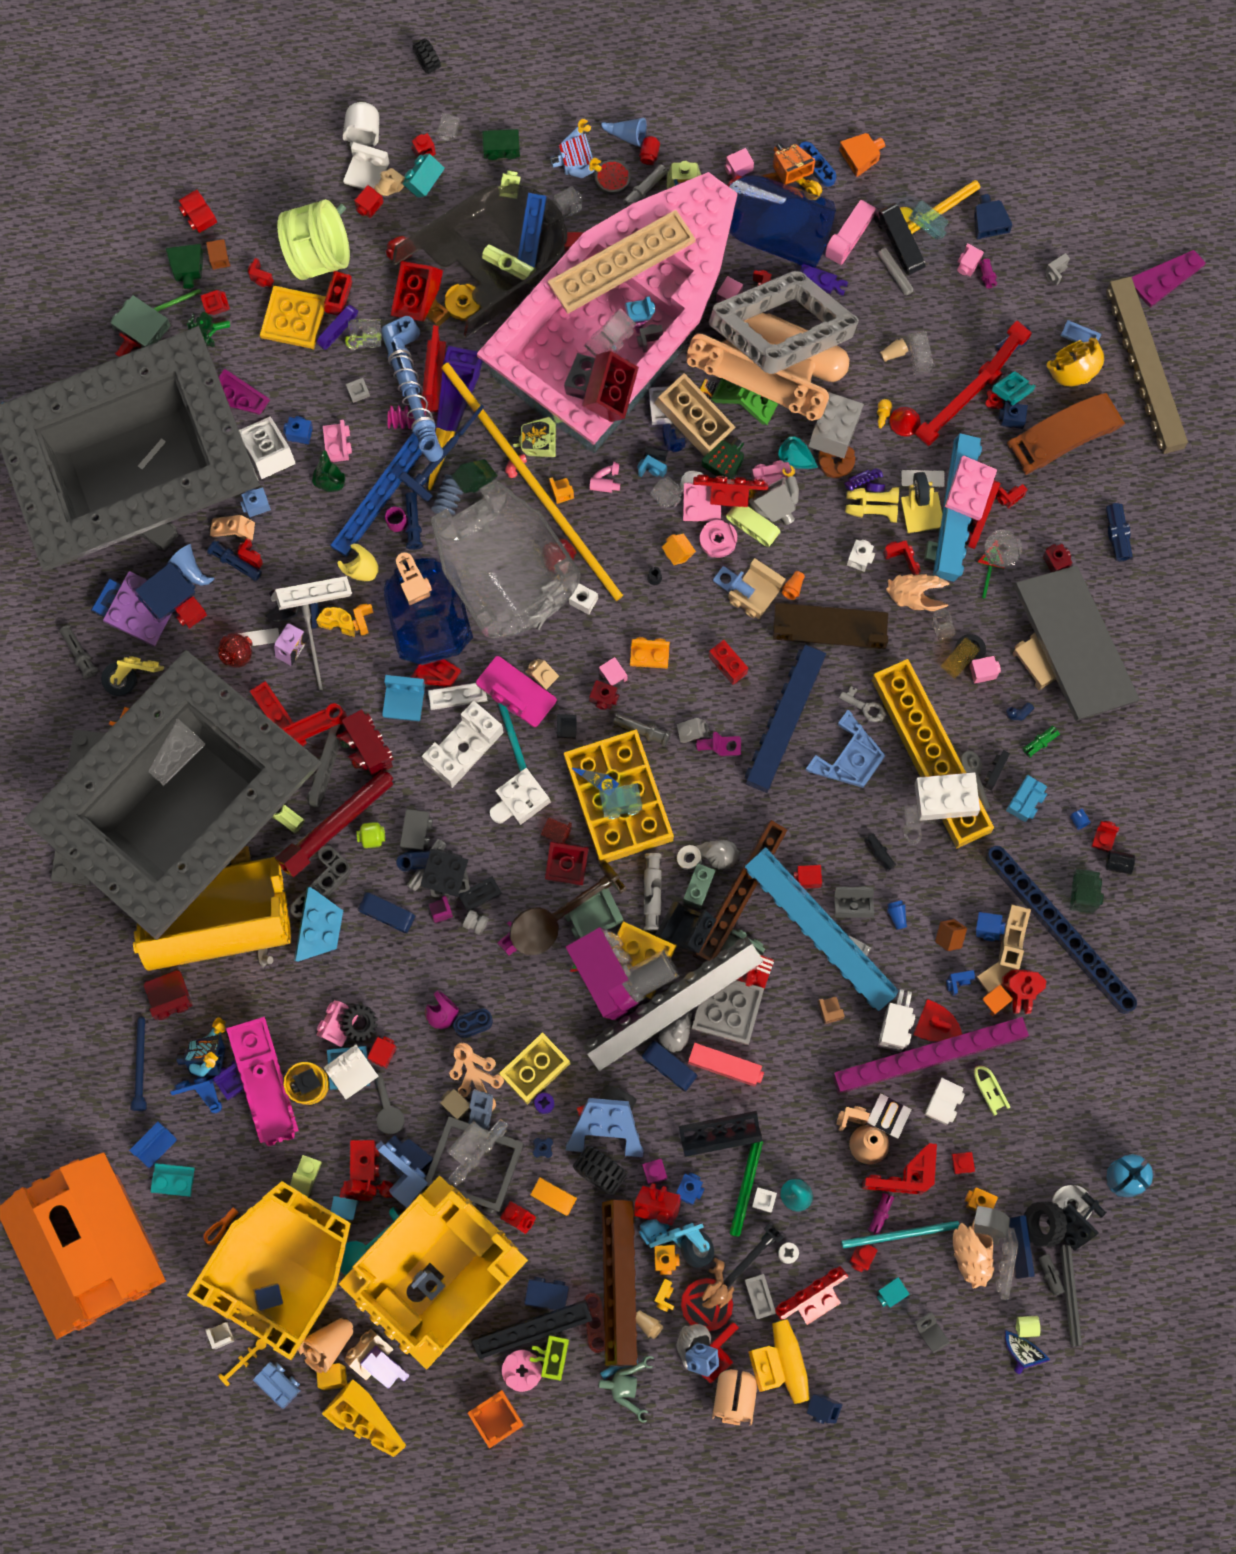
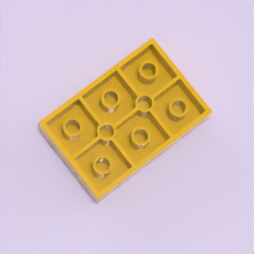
[564,729,674,864]

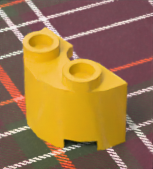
[316,607,355,637]

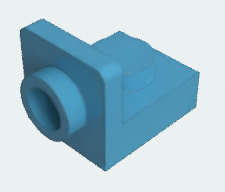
[624,296,655,323]
[637,455,667,477]

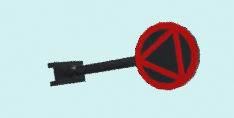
[681,1222,786,1331]

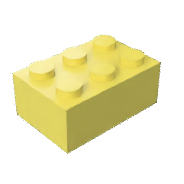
[499,1033,570,1105]

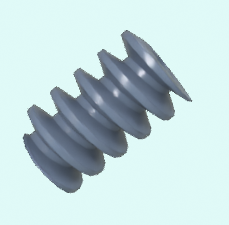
[431,474,466,517]

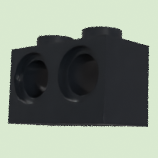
[564,353,595,399]

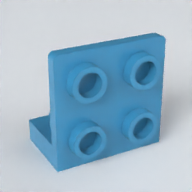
[382,675,425,722]

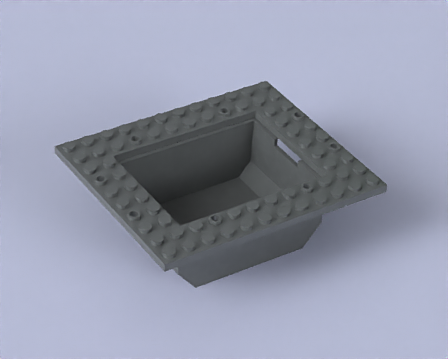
[0,326,260,572]
[23,650,322,940]

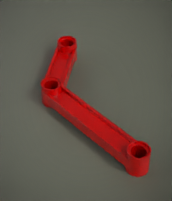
[914,321,1032,446]
[282,703,347,743]

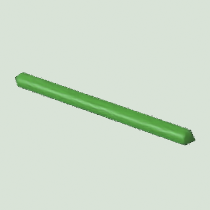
[153,289,201,312]

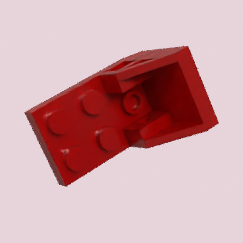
[862,1143,937,1195]

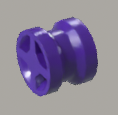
[534,1093,554,1114]

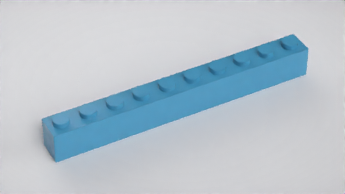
[745,847,899,1011]

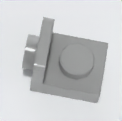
[1045,253,1070,285]

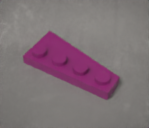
[1132,250,1206,308]

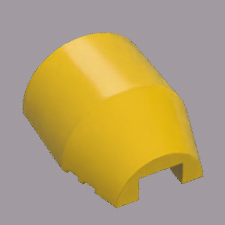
[187,1181,351,1360]

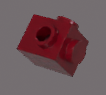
[1043,544,1073,573]
[589,680,620,710]

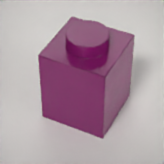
[642,1159,667,1185]

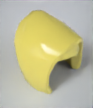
[337,544,378,581]

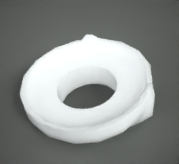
[677,845,702,870]

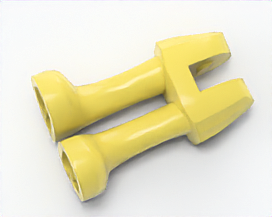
[845,487,899,523]

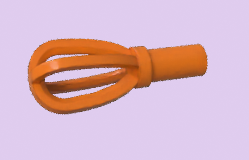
[203,1208,239,1245]

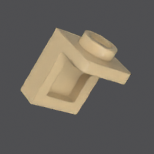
[526,659,559,690]

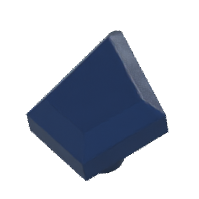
[303,602,319,629]

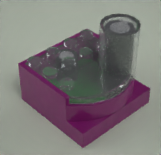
[566,927,680,1021]

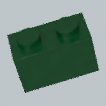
[482,129,520,160]

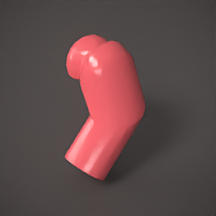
[505,454,527,478]

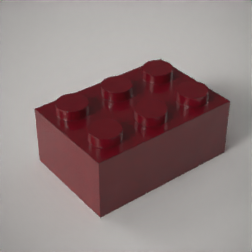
[582,351,639,422]

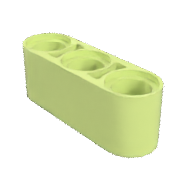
[726,506,780,547]

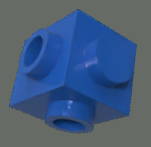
[283,416,313,444]
[976,912,1006,942]
[676,1173,705,1206]

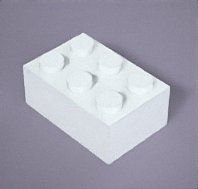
[915,773,980,821]

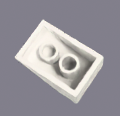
[239,416,295,479]

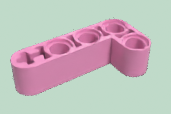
[825,200,877,265]

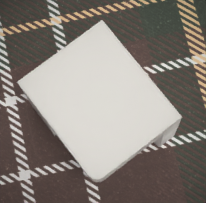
[205,1322,235,1349]

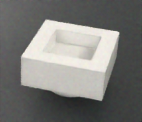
[752,1188,777,1213]

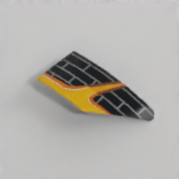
[700,379,718,402]

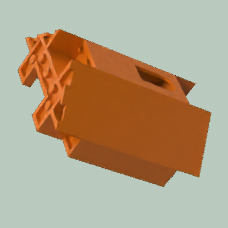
[0,1153,166,1340]

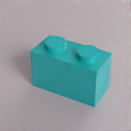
[402,154,445,198]

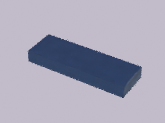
[1009,1215,1035,1279]

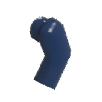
[1006,702,1034,721]

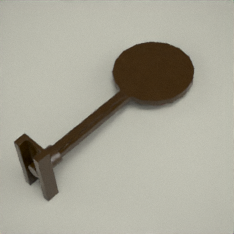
[510,861,627,955]

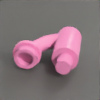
[590,462,620,493]

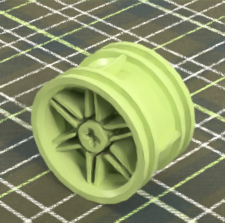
[278,199,350,280]

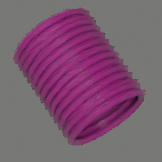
[385,506,407,532]

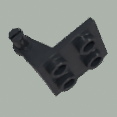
[420,848,469,897]
[1046,1192,1107,1251]

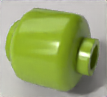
[357,822,385,848]

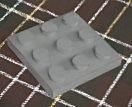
[692,980,764,1045]

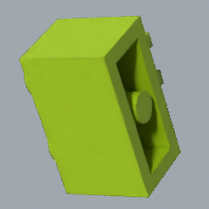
[529,1336,569,1381]

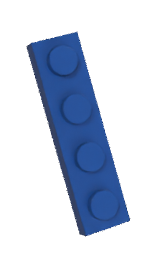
[518,193,547,268]

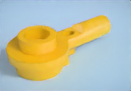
[796,178,822,199]

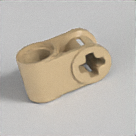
[375,168,406,196]

